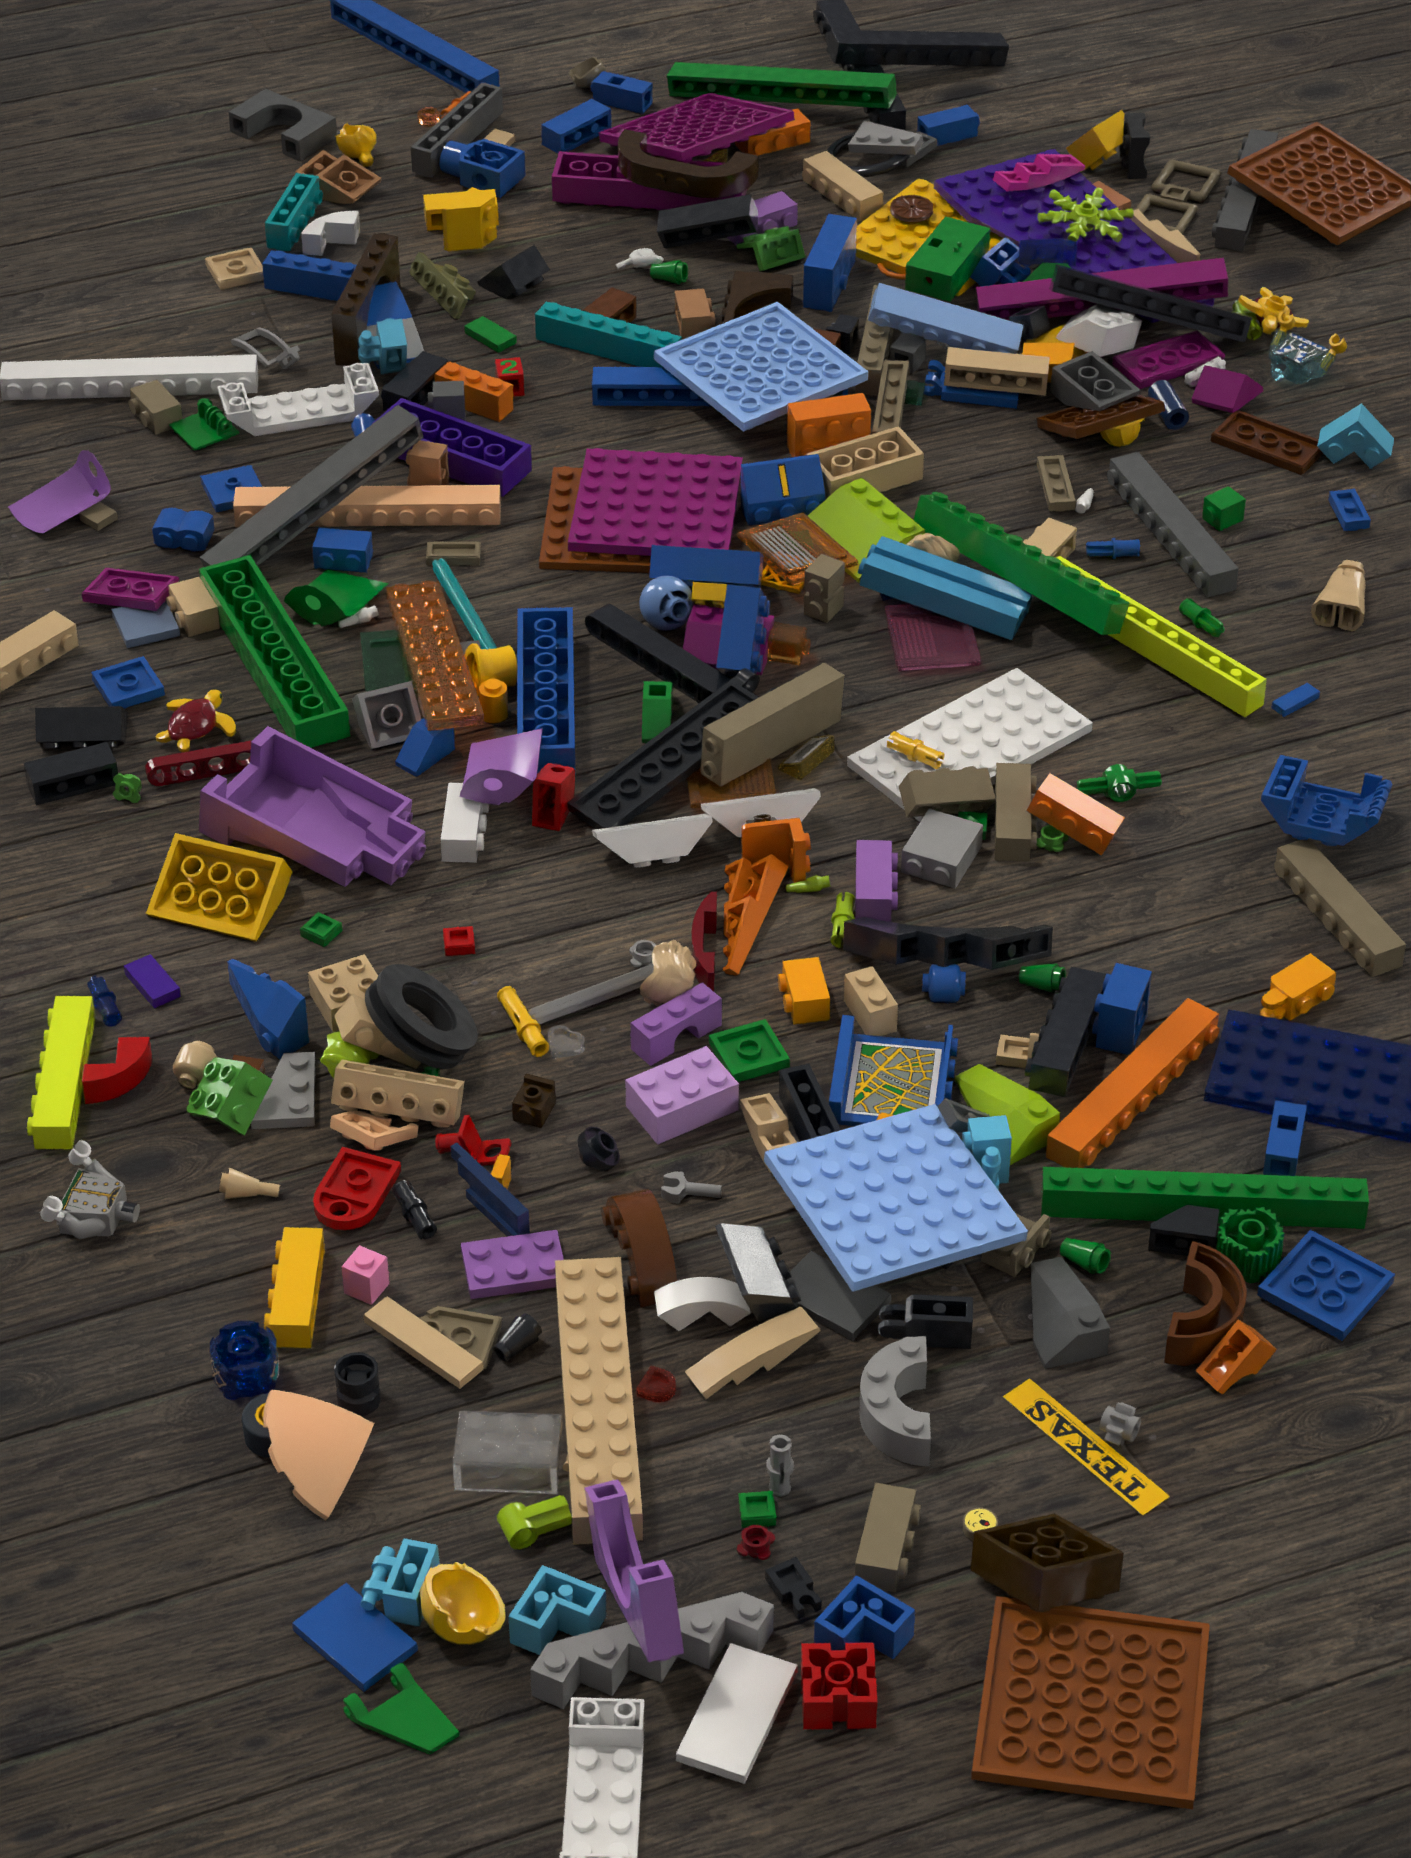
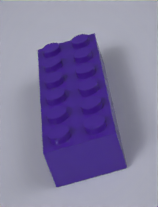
[372,398,532,497]

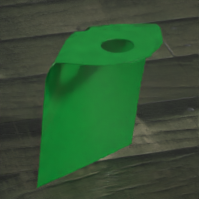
[284,569,389,627]

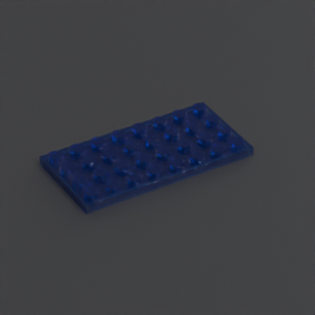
[1204,1009,1411,1143]

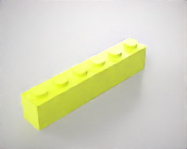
[27,996,95,1149]

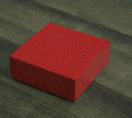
[443,926,475,956]

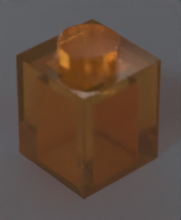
[768,622,811,666]

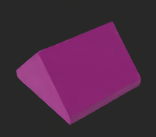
[1191,365,1263,413]

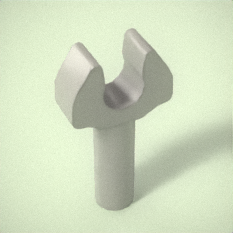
[661,1171,722,1204]

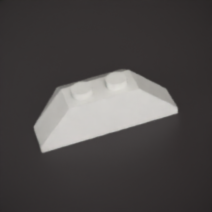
[701,788,821,837]
[592,813,712,867]

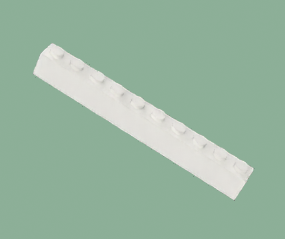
[0,355,258,401]

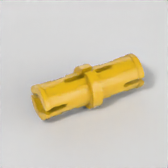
[887,731,945,770]

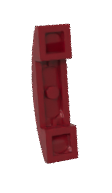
[691,892,717,992]

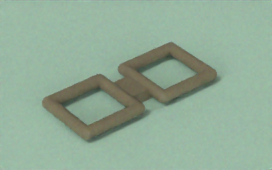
[1135,159,1221,234]

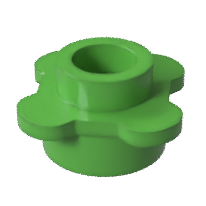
[113,773,142,803]
[1036,825,1069,852]

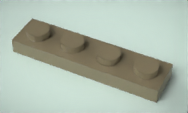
[872,361,910,434]

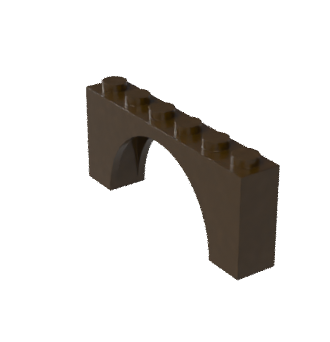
[331,233,401,366]
[719,271,793,325]

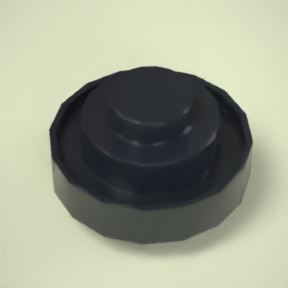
[577,1126,620,1172]

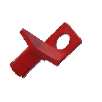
[435,1115,512,1166]

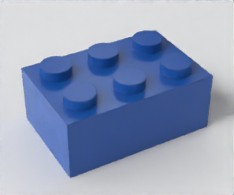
[716,584,770,676]

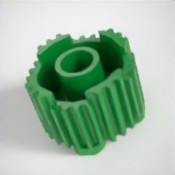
[1216,1207,1284,1283]

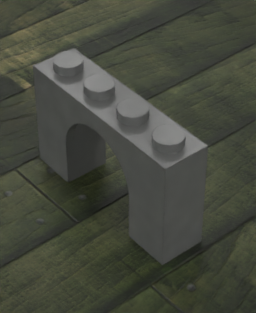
[229,89,337,161]

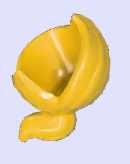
[336,123,377,167]

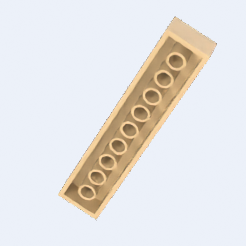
[555,1257,643,1545]

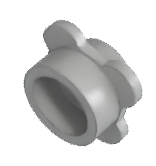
[629,940,656,967]

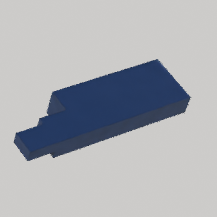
[451,1143,530,1237]

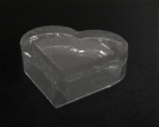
[548,1025,585,1059]

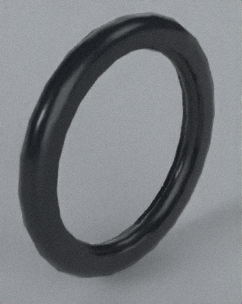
[826,132,910,177]

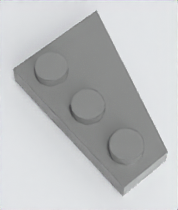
[848,121,923,155]
[251,1052,316,1129]

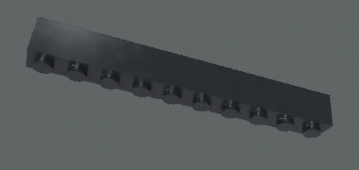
[813,0,906,130]

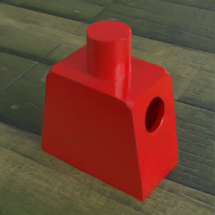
[532,763,575,831]

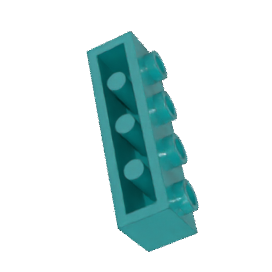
[265,173,323,251]

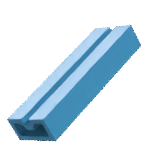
[858,536,1033,640]

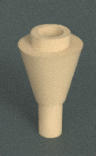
[219,1168,280,1199]

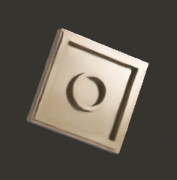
[205,248,264,290]

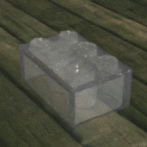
[453,1411,563,1494]

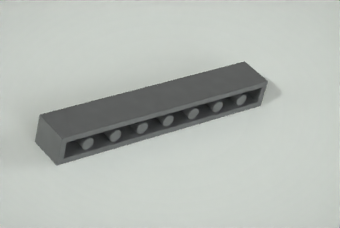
[1211,129,1278,251]
[1107,452,1239,598]

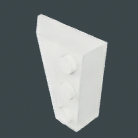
[1056,304,1142,357]

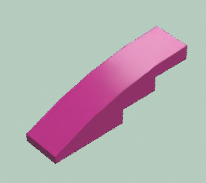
[993,154,1085,191]

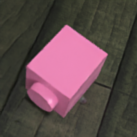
[342,1245,389,1305]

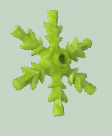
[1038,188,1134,244]

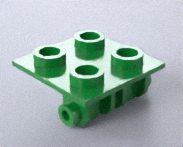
[169,398,240,451]

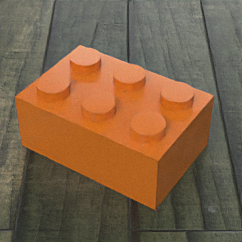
[787,393,871,457]

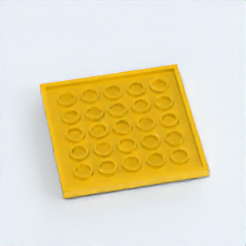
[856,179,1003,296]

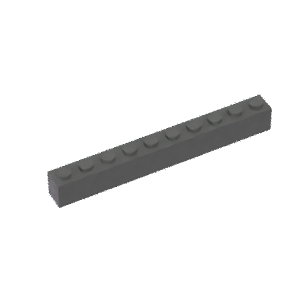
[200,405,423,567]

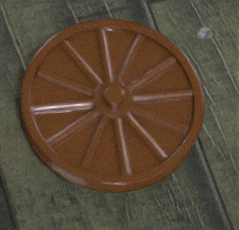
[890,195,934,222]

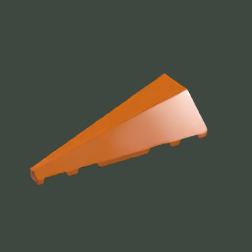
[723,854,789,976]

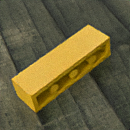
[264,1227,325,1348]

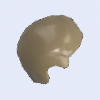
[569,57,605,89]

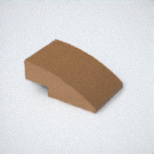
[295,150,382,204]

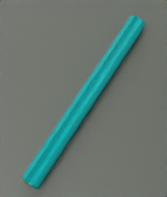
[432,558,497,649]

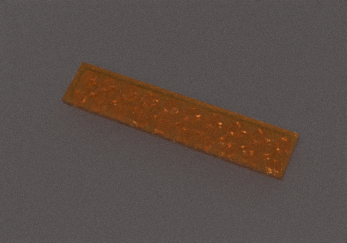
[386,580,485,731]

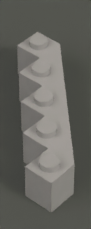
[530,1592,774,1709]

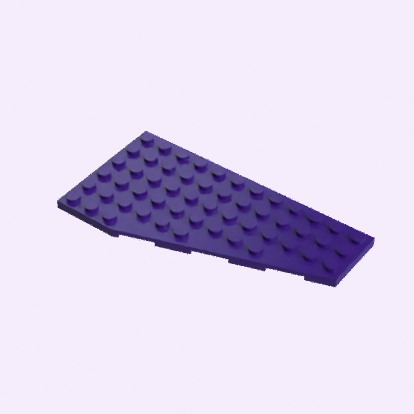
[934,149,1215,323]

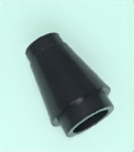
[493,1313,542,1361]

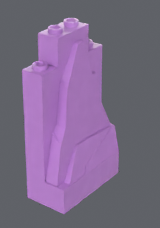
[199,726,426,887]

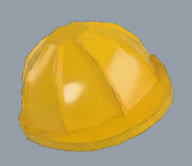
[1100,418,1145,447]

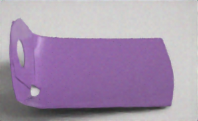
[8,450,111,534]
[460,729,542,805]

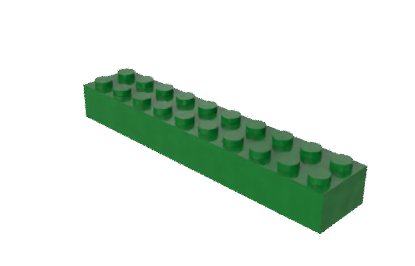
[199,555,350,748]

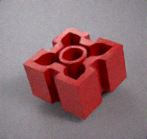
[801,1643,877,1729]

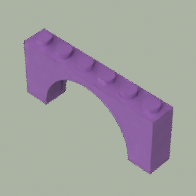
[584,1479,684,1662]

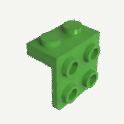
[187,1057,273,1135]

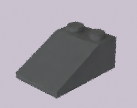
[1050,351,1140,411]

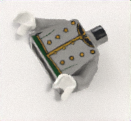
[40,1140,140,1239]

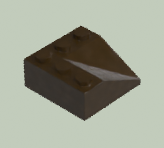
[970,1513,1124,1612]

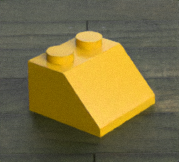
[1066,110,1124,172]
[442,187,497,251]

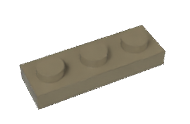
[1037,455,1076,512]

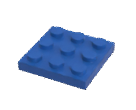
[1257,1230,1395,1341]

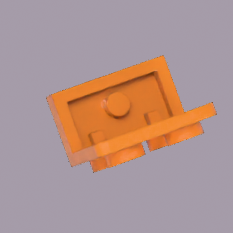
[741,818,811,883]

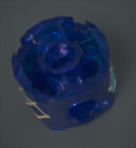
[209,1320,279,1400]

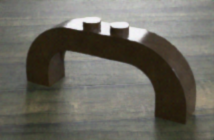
[618,129,759,198]

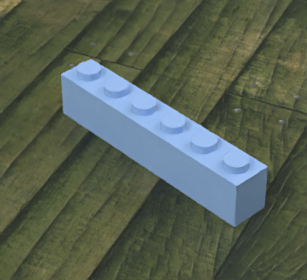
[868,283,1023,354]

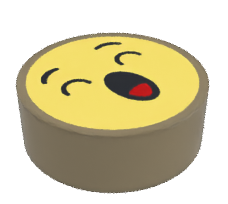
[963,1507,998,1541]

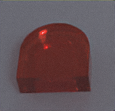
[636,1365,676,1402]

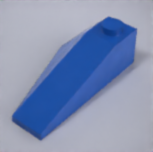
[227,959,309,1060]

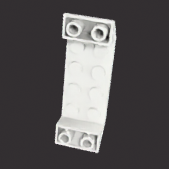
[217,363,379,436]
[560,1697,644,1858]

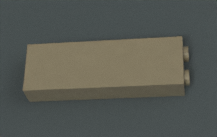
[700,663,845,787]

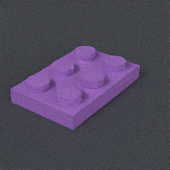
[461,1230,564,1299]

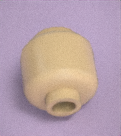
[173,1041,217,1089]

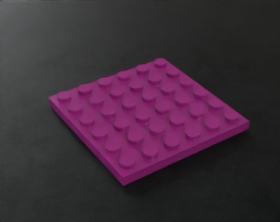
[598,93,795,163]
[568,448,743,556]

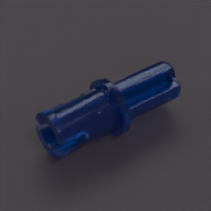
[87,975,122,1027]

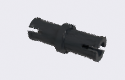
[392,1180,437,1240]

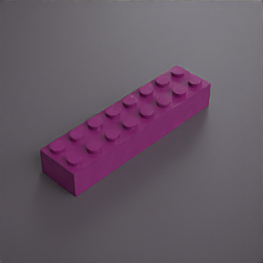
[552,151,747,210]

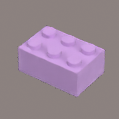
[625,1046,739,1145]

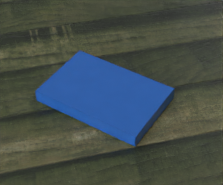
[292,1583,418,1692]

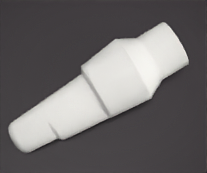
[1076,488,1094,513]
[338,605,379,628]

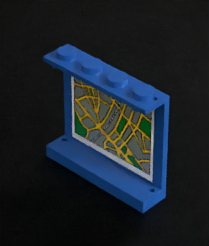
[829,1015,958,1126]

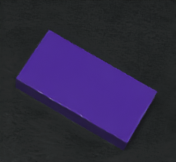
[124,954,181,1008]

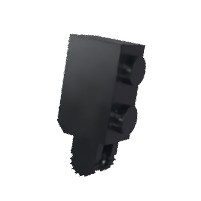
[878,1294,973,1349]

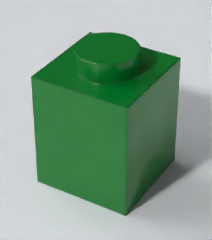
[1202,486,1246,531]

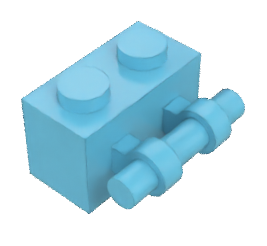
[358,318,407,374]
[962,1115,1012,1190]
[360,1539,440,1627]

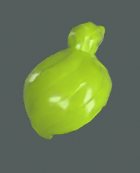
[320,1031,380,1079]

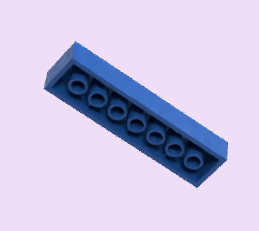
[517,607,576,775]

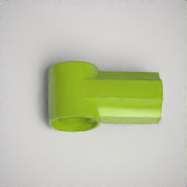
[497,1495,572,1549]

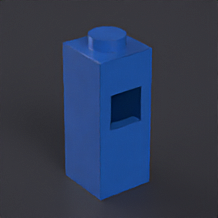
[591,71,653,114]
[917,105,980,146]
[1263,1100,1307,1176]

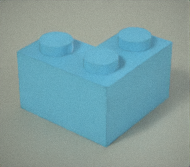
[1317,403,1394,469]
[509,1565,606,1655]

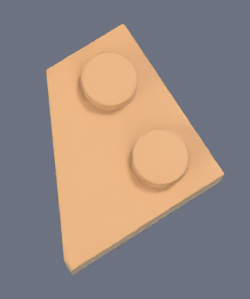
[330,1110,419,1151]

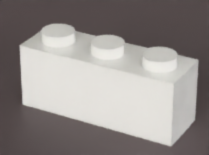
[441,783,489,863]

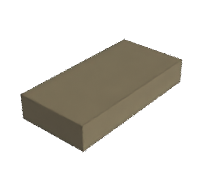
[426,542,481,566]

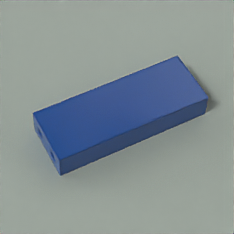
[1271,683,1320,717]

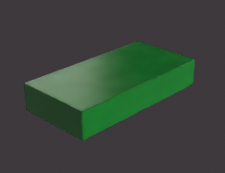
[464,316,517,353]

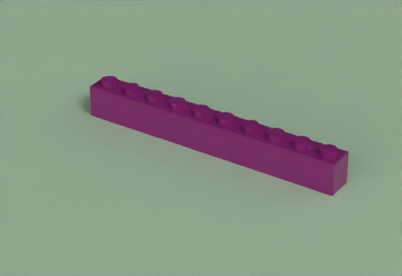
[976,258,1228,321]

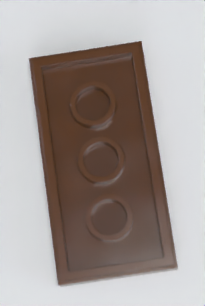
[1211,410,1323,475]

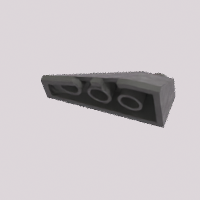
[1030,1256,1110,1369]

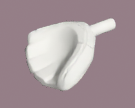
[616,248,664,270]

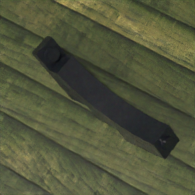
[843,917,1053,970]

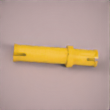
[497,986,550,1057]

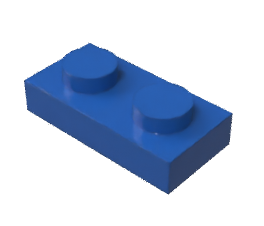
[1328,489,1371,531]

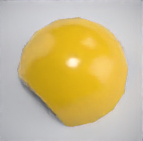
[420,1562,506,1645]

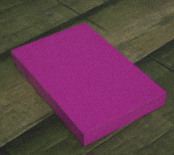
[81,568,179,611]

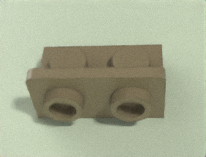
[981,1213,1052,1277]

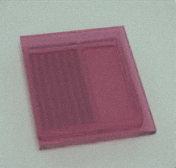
[885,604,981,671]

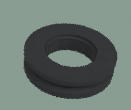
[365,964,477,1069]

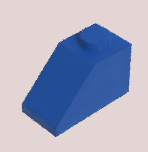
[395,712,455,777]

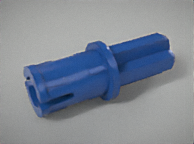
[1086,538,1140,559]

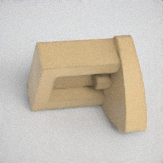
[996,1033,1039,1068]

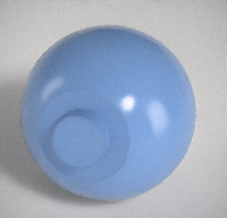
[639,576,694,631]

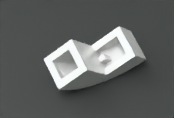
[301,211,360,256]
[654,1277,751,1331]

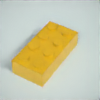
[692,582,727,609]

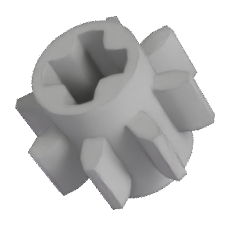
[1099,1402,1141,1446]

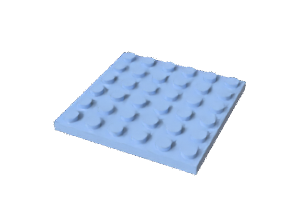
[654,302,868,431]
[764,1104,1028,1292]

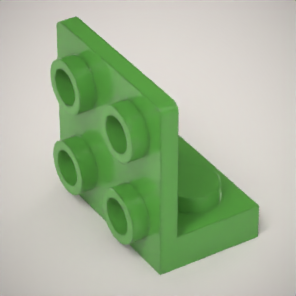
[736,226,806,271]

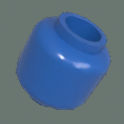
[922,964,966,1003]

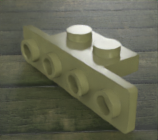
[409,252,476,319]

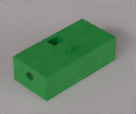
[905,216,990,302]

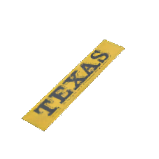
[1003,1378,1170,1515]

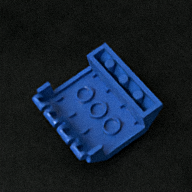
[1261,755,1392,846]

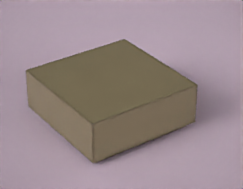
[79,502,118,531]

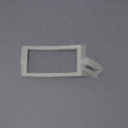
[231,327,300,369]

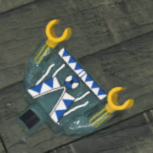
[1269,311,1347,384]

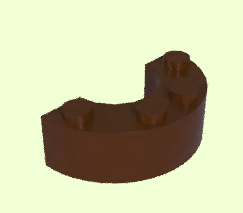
[601,1189,677,1307]
[1164,1241,1247,1366]

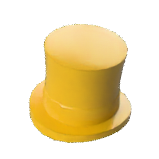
[462,643,517,696]

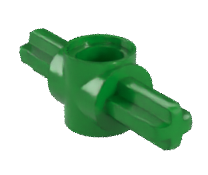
[1077,764,1162,802]

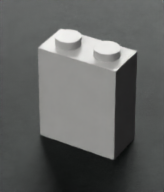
[901,809,983,888]

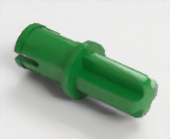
[1179,598,1225,637]

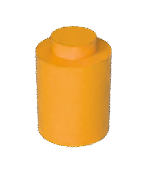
[479,679,508,723]

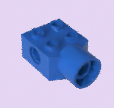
[440,139,526,198]

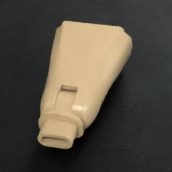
[1311,560,1366,631]

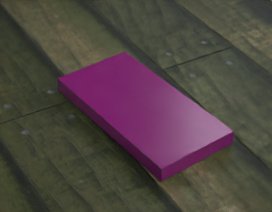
[1112,330,1225,389]

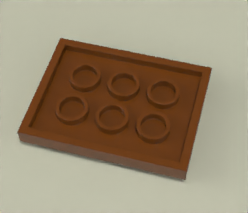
[1036,395,1165,439]

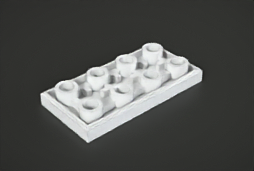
[676,1643,798,1784]

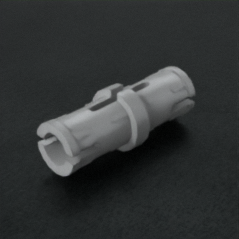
[766,1434,794,1497]

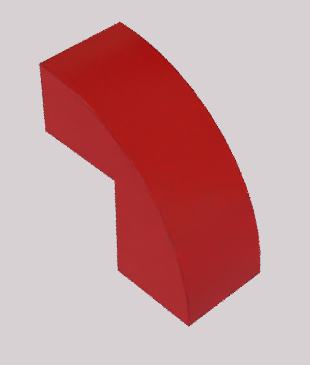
[82,1037,152,1104]

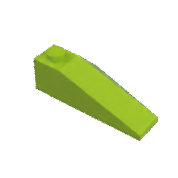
[955,1064,1060,1165]

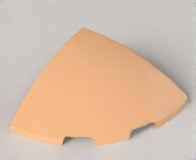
[263,1390,374,1520]

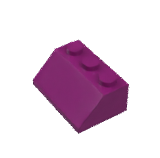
[683,604,774,675]

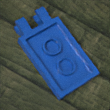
[924,360,1020,409]

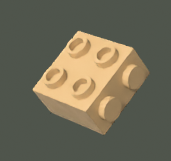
[308,954,378,1032]

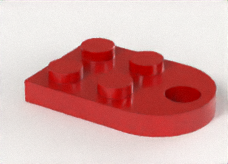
[313,1147,401,1230]

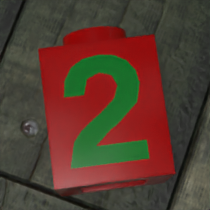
[495,357,525,397]

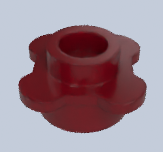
[737,1525,775,1560]

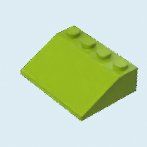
[797,478,925,583]

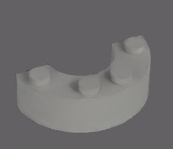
[859,1336,931,1466]

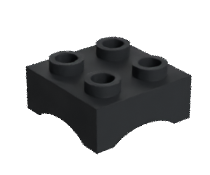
[1119,113,1150,179]

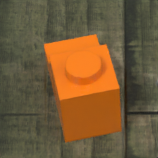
[1196,1320,1277,1394]

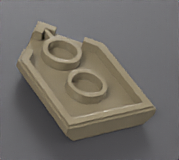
[420,1306,502,1369]

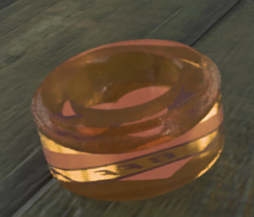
[417,107,441,126]

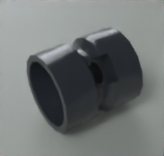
[334,1352,381,1416]

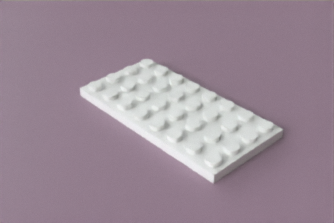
[847,668,1093,822]

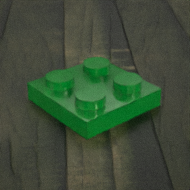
[709,1019,790,1082]

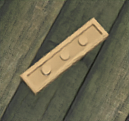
[364,1296,483,1389]

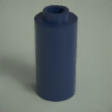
[1148,380,1189,430]

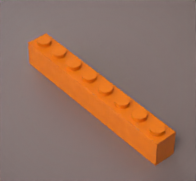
[1046,998,1220,1168]

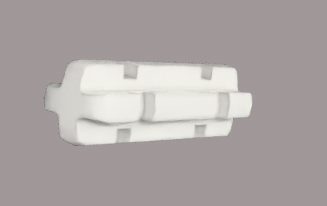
[1184,357,1226,388]

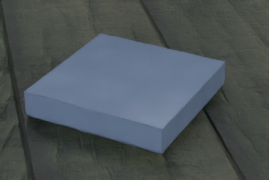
[112,601,180,648]

